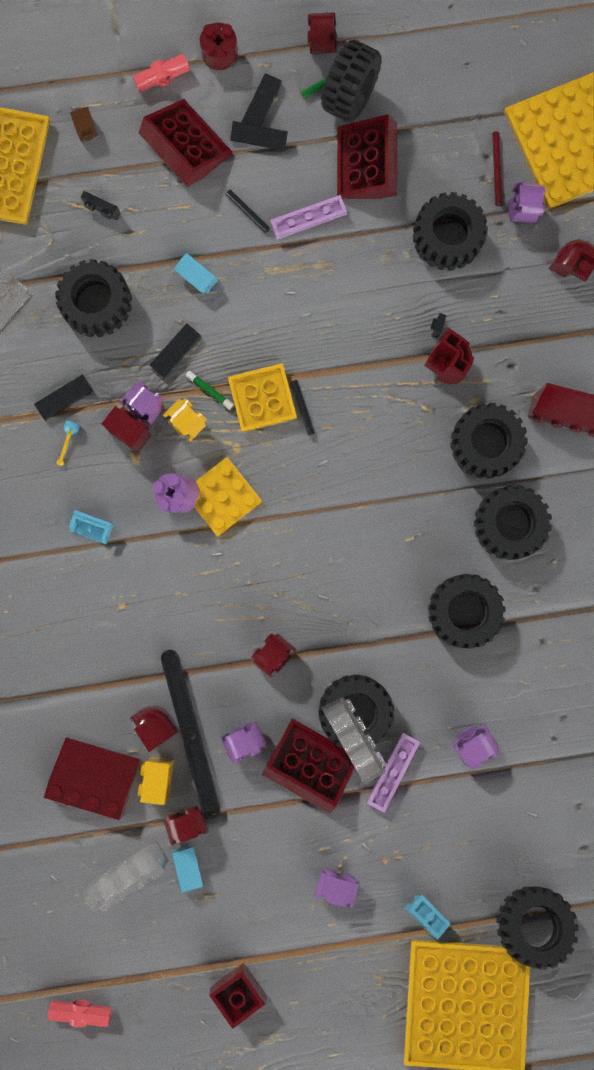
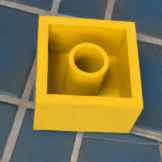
[138,756,174,805]

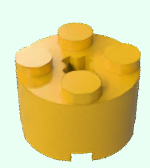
[162,398,207,442]

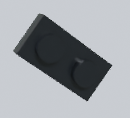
[81,191,121,220]

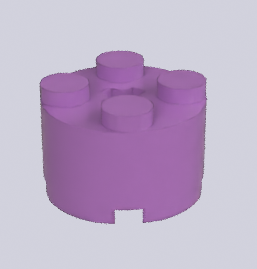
[508,182,545,224]
[120,381,165,426]
[153,473,199,513]
[221,721,266,764]
[452,724,499,769]
[314,868,359,908]

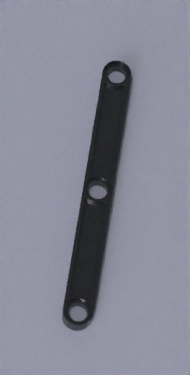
[161,649,221,819]

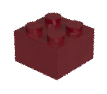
[101,406,152,453]
[209,963,266,1029]

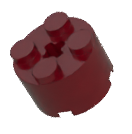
[307,12,337,54]
[200,22,238,70]
[252,633,296,679]
[164,806,209,845]

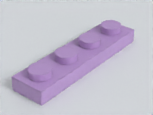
[270,195,347,240]
[367,732,420,813]

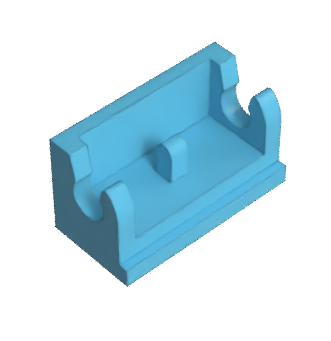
[174,253,219,294]
[69,510,114,545]
[171,845,203,893]
[404,895,450,939]

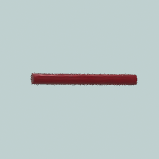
[492,131,503,206]

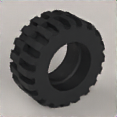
[321,39,382,122]
[413,192,488,271]
[55,259,132,337]
[450,403,528,479]
[474,485,552,560]
[428,574,506,649]
[319,674,394,752]
[496,886,579,970]

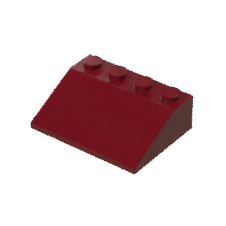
[139,99,232,187]
[337,114,397,199]
[528,383,594,437]
[262,718,360,813]
[43,737,140,820]

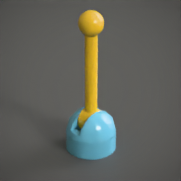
[56,420,80,466]

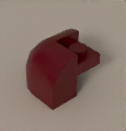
[549,239,594,282]
[424,328,474,385]
[130,706,178,752]

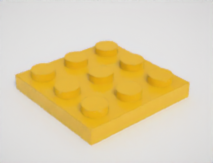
[228,363,297,433]
[194,457,263,537]

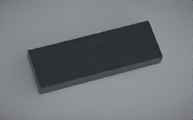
[242,73,282,126]
[230,121,288,151]
[150,323,201,378]
[34,374,94,421]

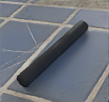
[226,189,270,233]
[290,380,315,436]

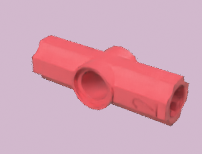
[132,53,190,93]
[48,1000,111,1027]

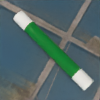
[185,370,234,410]

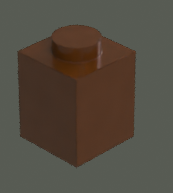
[70,107,98,141]

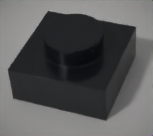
[430,313,447,338]

